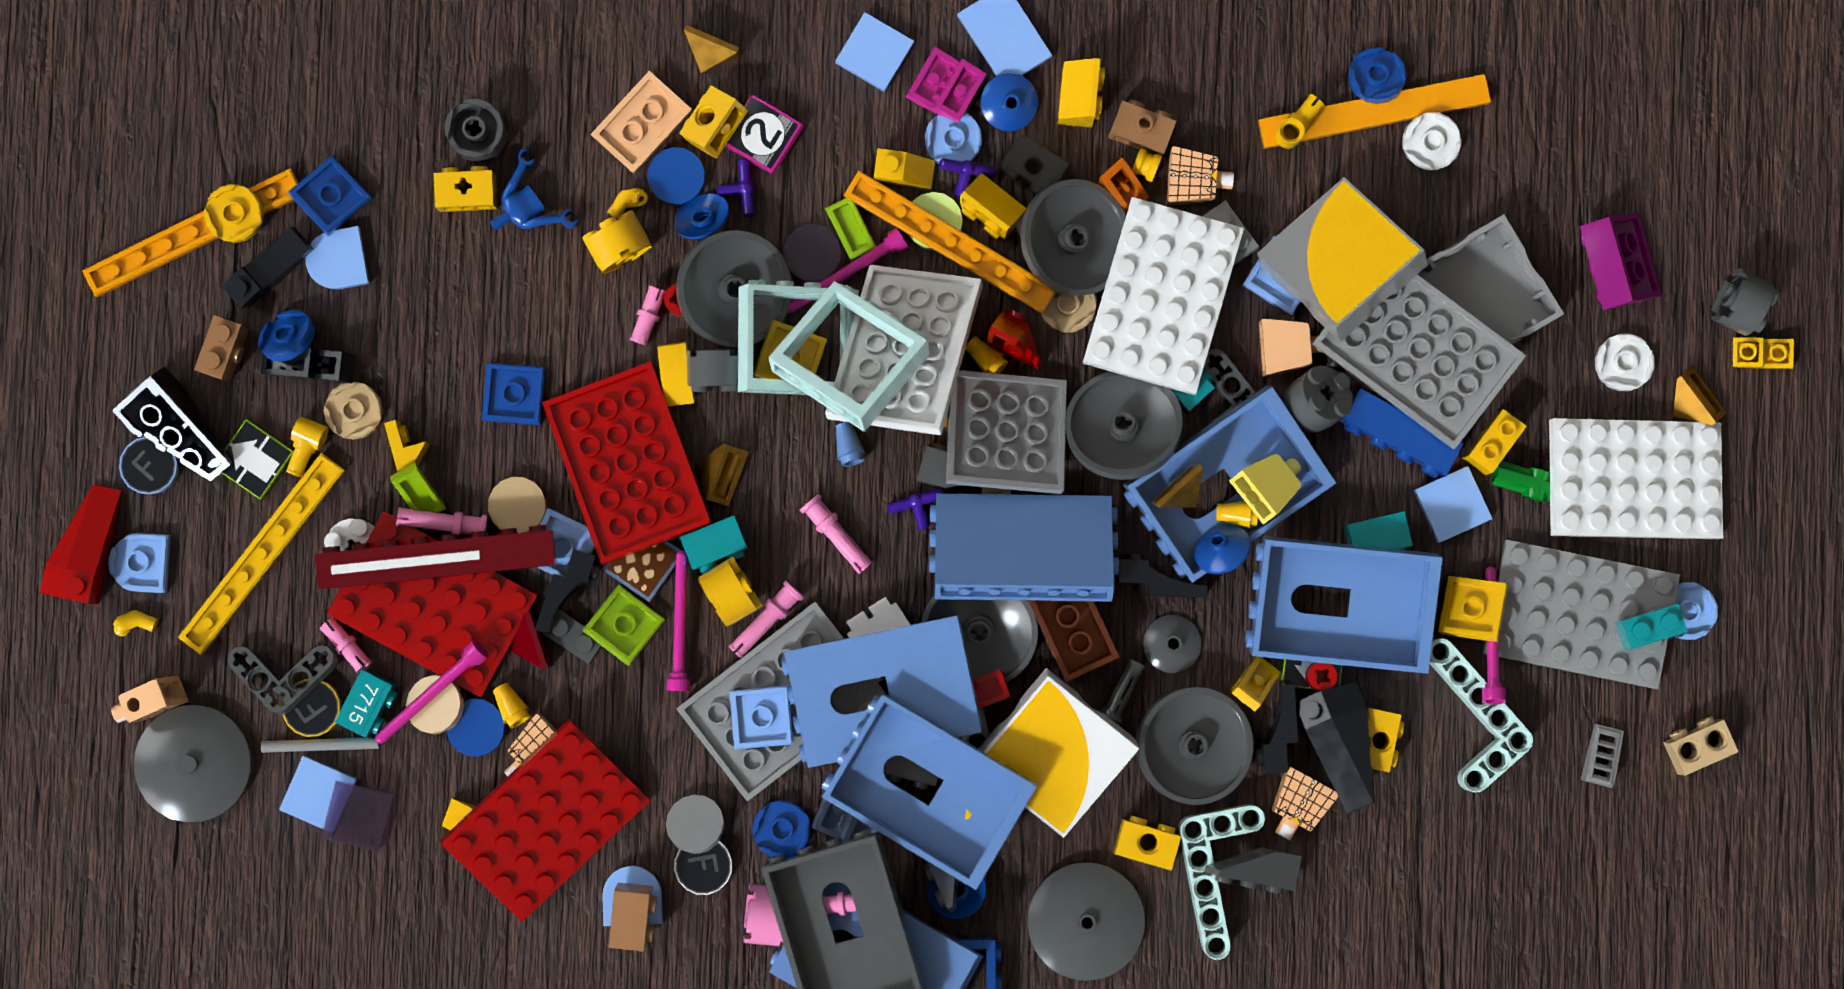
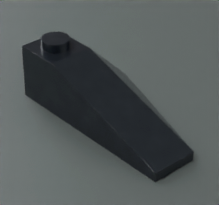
[112,366,232,481]
[1296,682,1375,814]

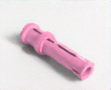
[800,494,873,574]
[396,507,487,537]
[729,580,805,658]

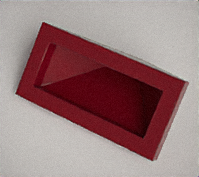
[510,612,552,669]

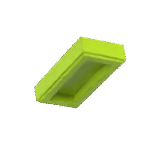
[825,198,876,261]
[390,462,446,513]

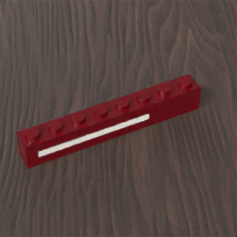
[315,525,557,590]

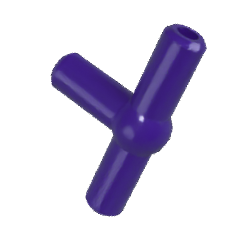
[939,158,995,196]
[717,159,754,217]
[887,488,945,530]

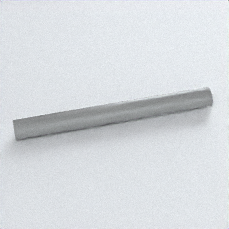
[261,737,380,753]

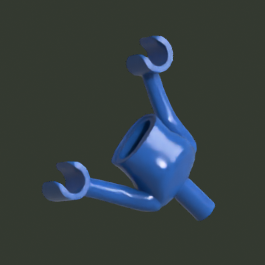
[489,148,579,231]

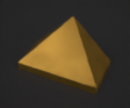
[684,25,741,73]
[1673,366,1727,426]
[698,443,749,506]
[1151,462,1203,508]

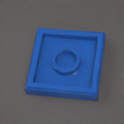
[288,156,372,236]
[482,363,546,426]

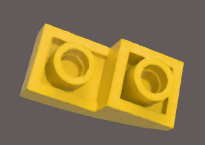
[1733,338,1794,369]
[657,341,695,407]

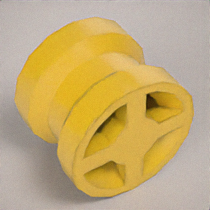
[1132,147,1162,182]

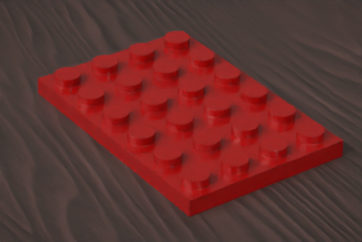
[542,361,712,565]
[326,511,538,698]
[440,718,651,922]

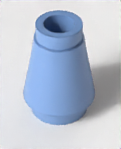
[835,422,866,467]

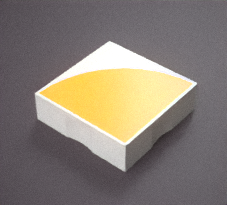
[978,668,1139,838]

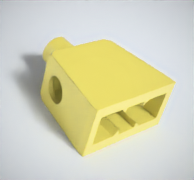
[1229,454,1301,525]

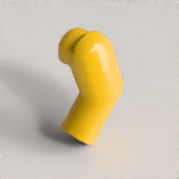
[607,188,648,220]
[113,610,159,636]

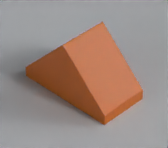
[1098,158,1149,215]

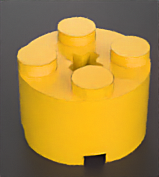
[582,210,652,274]
[698,557,763,627]

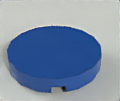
[1348,47,1407,104]
[647,147,706,206]
[258,310,315,362]
[446,698,506,757]
[752,800,811,858]

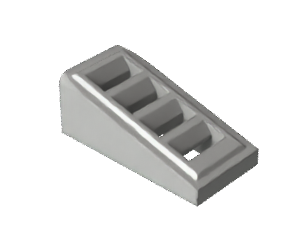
[1581,724,1624,788]

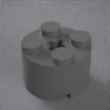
[445,99,508,163]
[1711,268,1780,336]
[686,349,738,392]
[1284,366,1353,433]

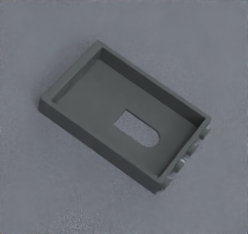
[761,829,926,989]

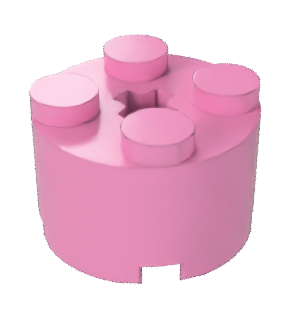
[743,884,783,946]

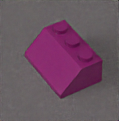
[1580,212,1662,310]

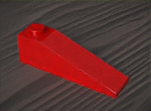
[986,309,1042,370]
[40,485,123,604]

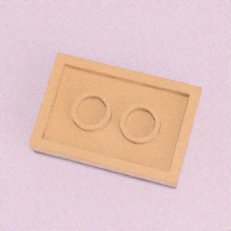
[591,71,693,175]

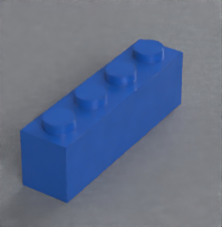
[1340,388,1463,478]

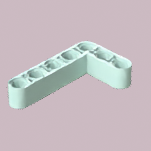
[1430,638,1533,793]
[1178,804,1265,960]

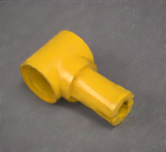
[1275,94,1325,149]
[286,416,329,477]

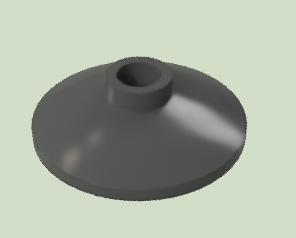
[1143,615,1201,673]

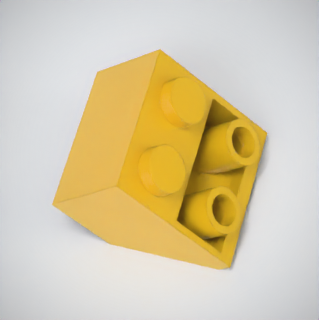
[1058,58,1105,128]
[960,173,1027,240]

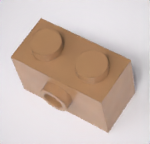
[1108,99,1176,157]
[194,315,249,383]
[609,882,657,952]

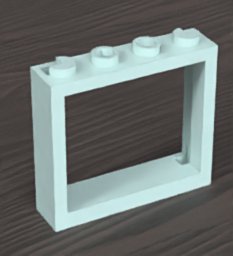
[738,279,859,395]
[768,281,930,432]

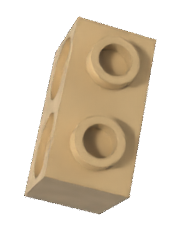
[1663,716,1739,776]

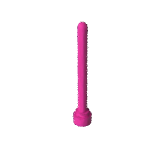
[787,228,908,314]
[666,550,690,691]
[1482,566,1506,705]
[375,640,488,744]

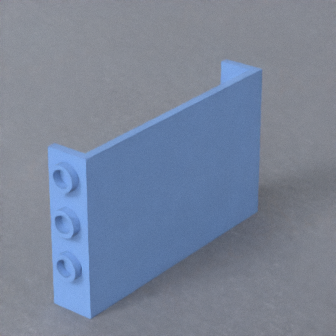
[929,493,1119,602]

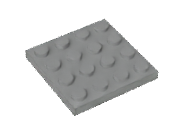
[946,370,1067,494]

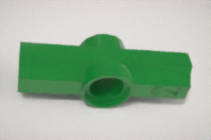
[1491,461,1550,503]

